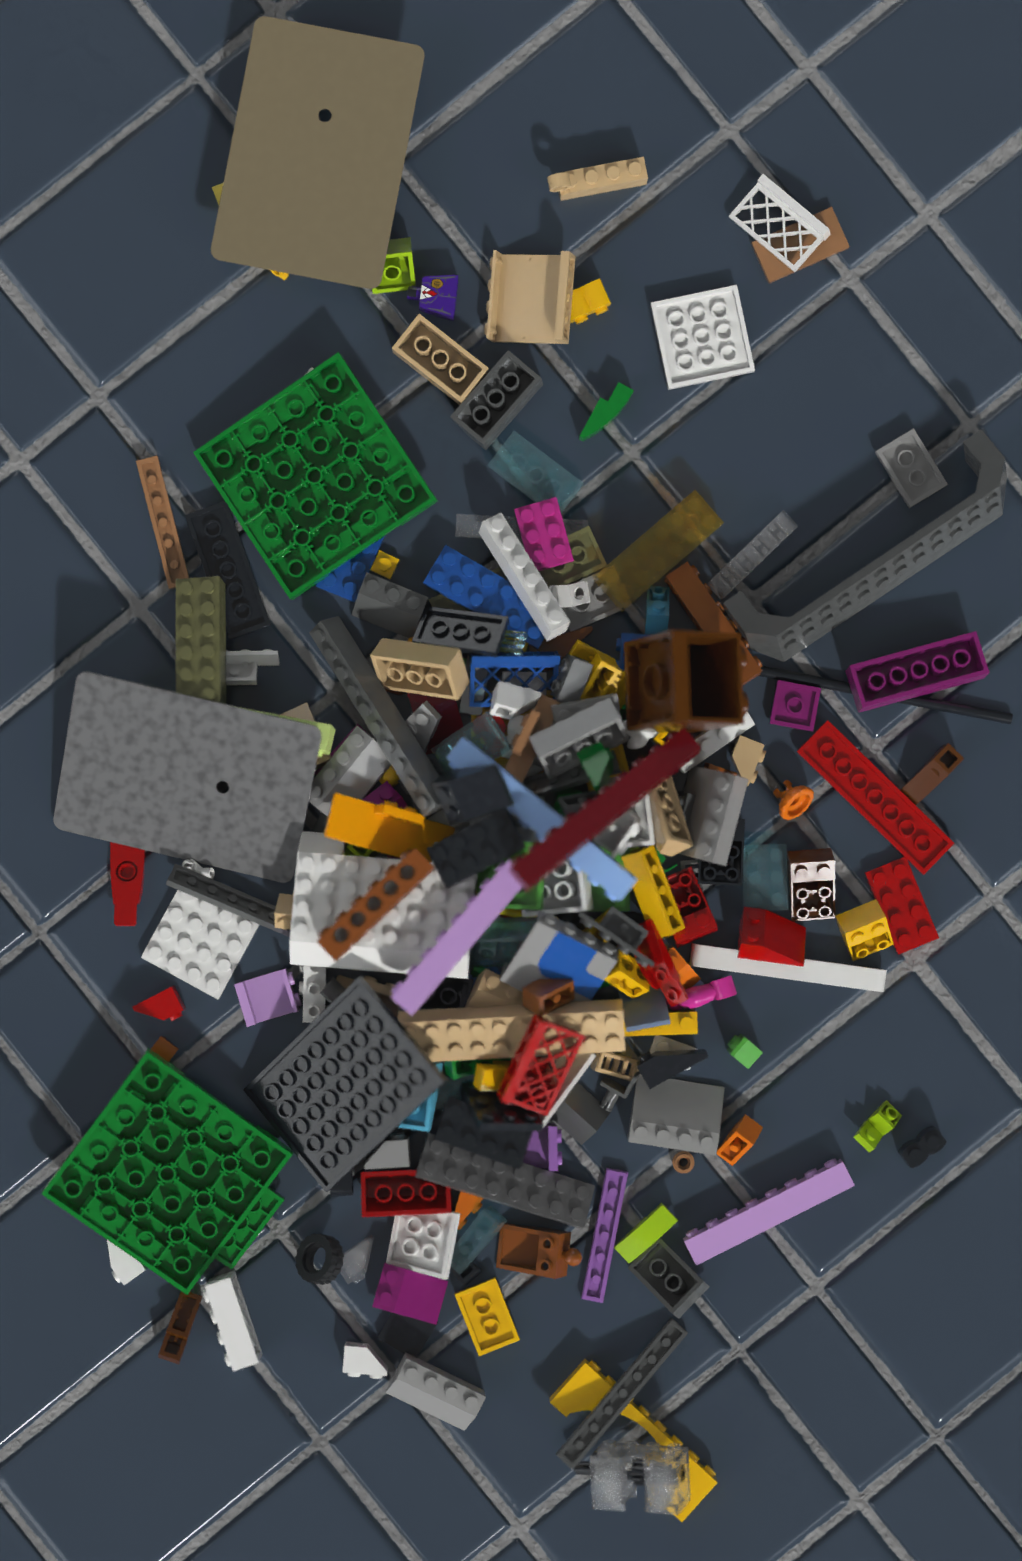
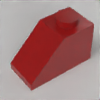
[132,986,186,1021]

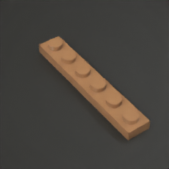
[136,456,190,589]

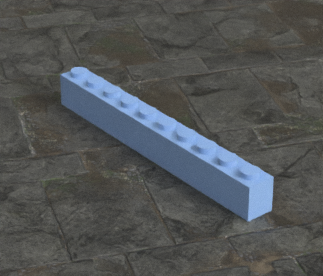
[446,737,639,901]

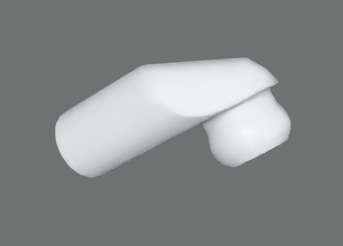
[182,859,215,879]

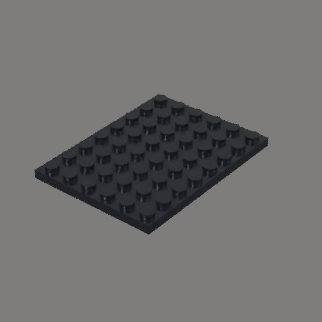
[243,976,447,1192]

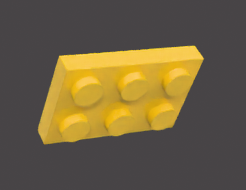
[454,1277,520,1356]

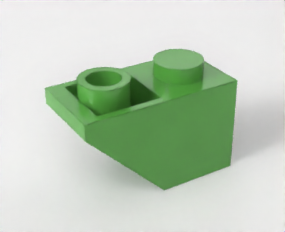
[727,1034,763,1069]

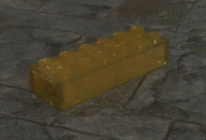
[593,490,724,612]

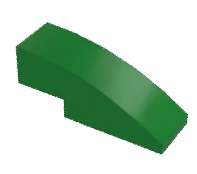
[579,382,634,441]

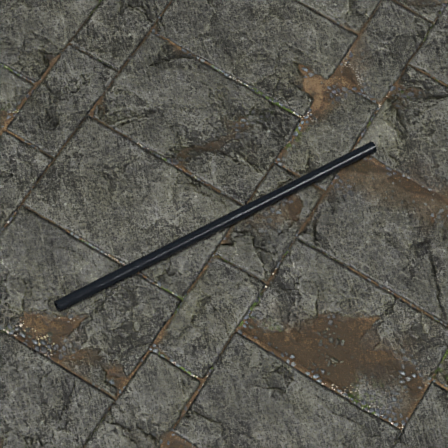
[758,666,1013,724]

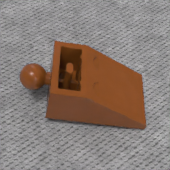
[496,1223,582,1279]

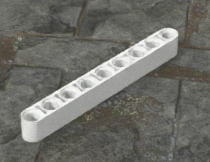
[689,943,887,992]

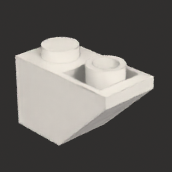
[489,681,541,720]
[342,1342,388,1379]

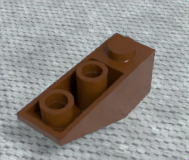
[900,743,965,805]

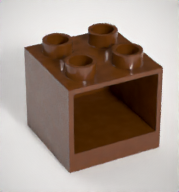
[624,630,749,733]

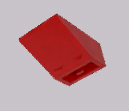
[666,867,718,948]

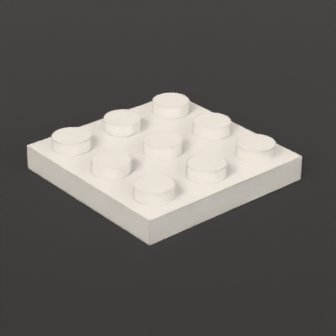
[386,1211,461,1280]

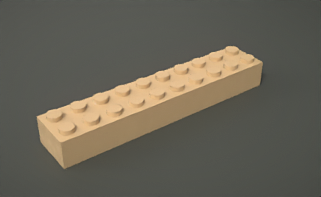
[398,999,625,1062]

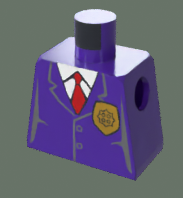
[407,275,459,321]

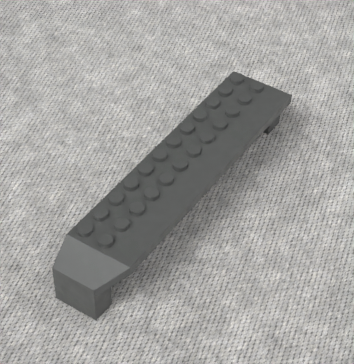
[723,429,1007,662]

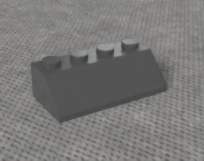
[450,350,543,450]

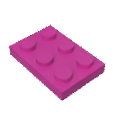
[514,497,574,571]

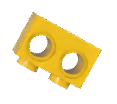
[605,950,650,999]

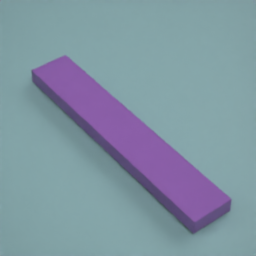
[581,1167,628,1303]

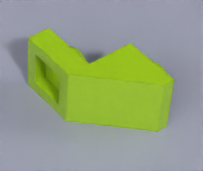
[854,1100,902,1153]

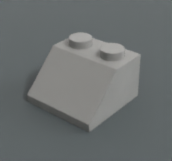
[364,1131,411,1169]

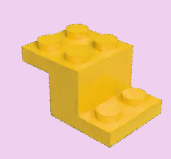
[559,639,626,709]

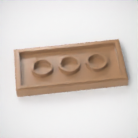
[751,207,850,284]

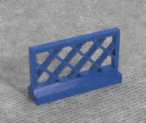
[469,651,560,707]

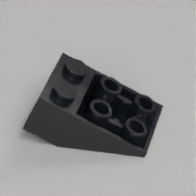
[698,819,745,886]

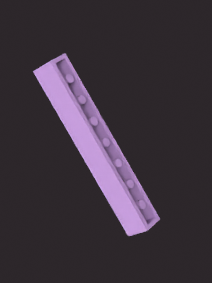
[391,860,522,1016]
[683,1158,855,1265]

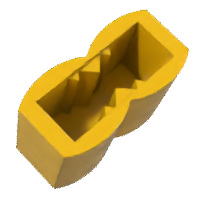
[570,279,611,324]

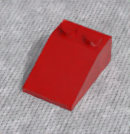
[737,907,806,967]

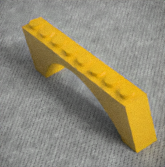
[549,1359,718,1522]

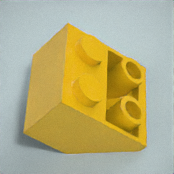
[835,899,894,961]

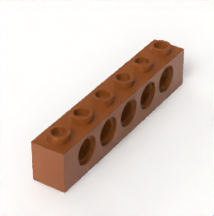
[316,848,435,962]

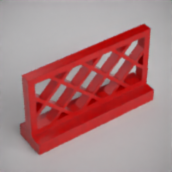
[497,1014,585,1116]

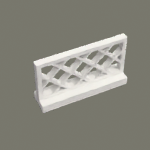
[729,174,831,273]

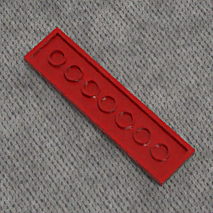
[796,720,954,875]

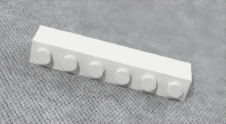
[479,512,570,641]

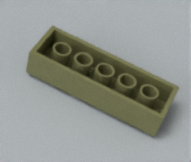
[176,576,226,704]

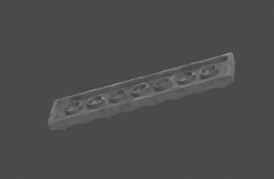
[415,1133,595,1229]

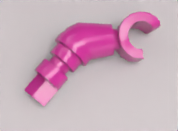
[665,975,737,1011]

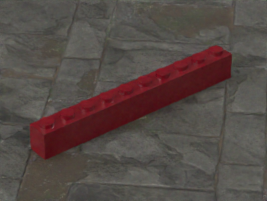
[509,727,702,892]

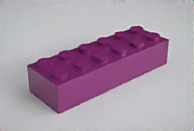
[845,631,990,713]

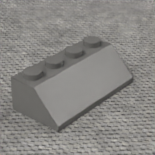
[529,698,629,780]
[309,726,391,816]
[385,1352,486,1431]

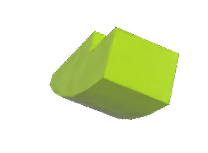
[614,1202,678,1263]

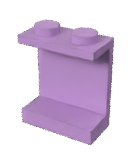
[234,968,302,1027]

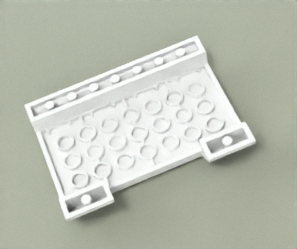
[290,831,476,979]

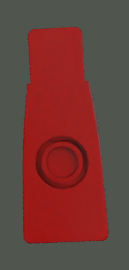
[110,842,145,926]
[634,919,689,1007]

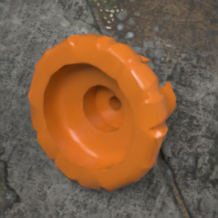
[773,780,814,820]

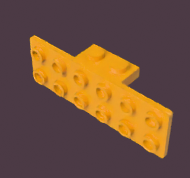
[324,793,455,862]

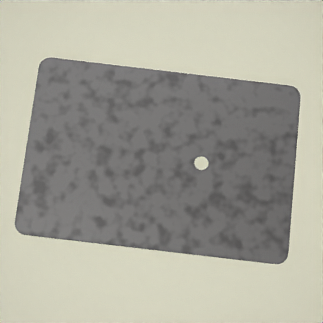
[53,672,322,883]

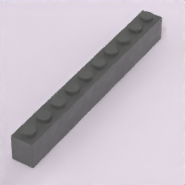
[309,616,443,817]

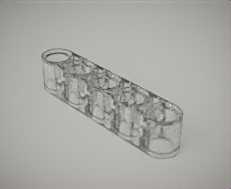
[707,510,799,601]

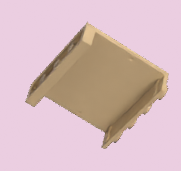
[484,250,576,344]

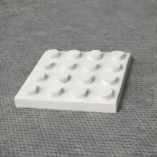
[650,285,755,390]
[141,890,259,999]

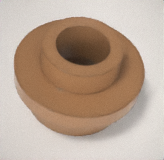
[672,1151,694,1173]

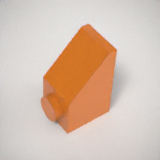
[667,946,701,989]
[717,1114,763,1166]

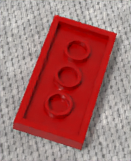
[864,857,939,955]

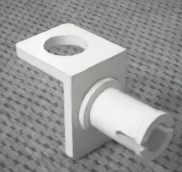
[549,581,591,608]

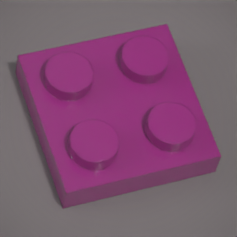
[769,680,821,732]

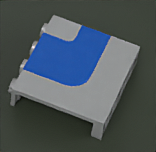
[500,910,618,1002]

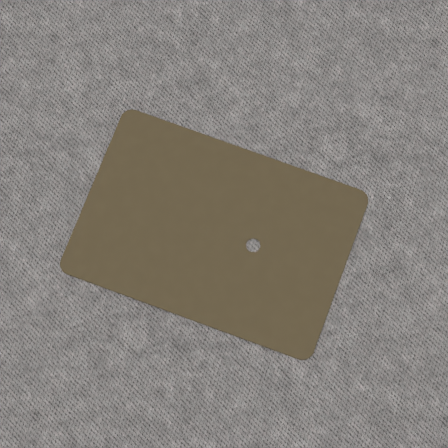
[211,16,425,289]

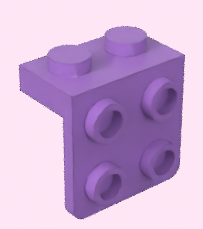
[523,1123,562,1171]

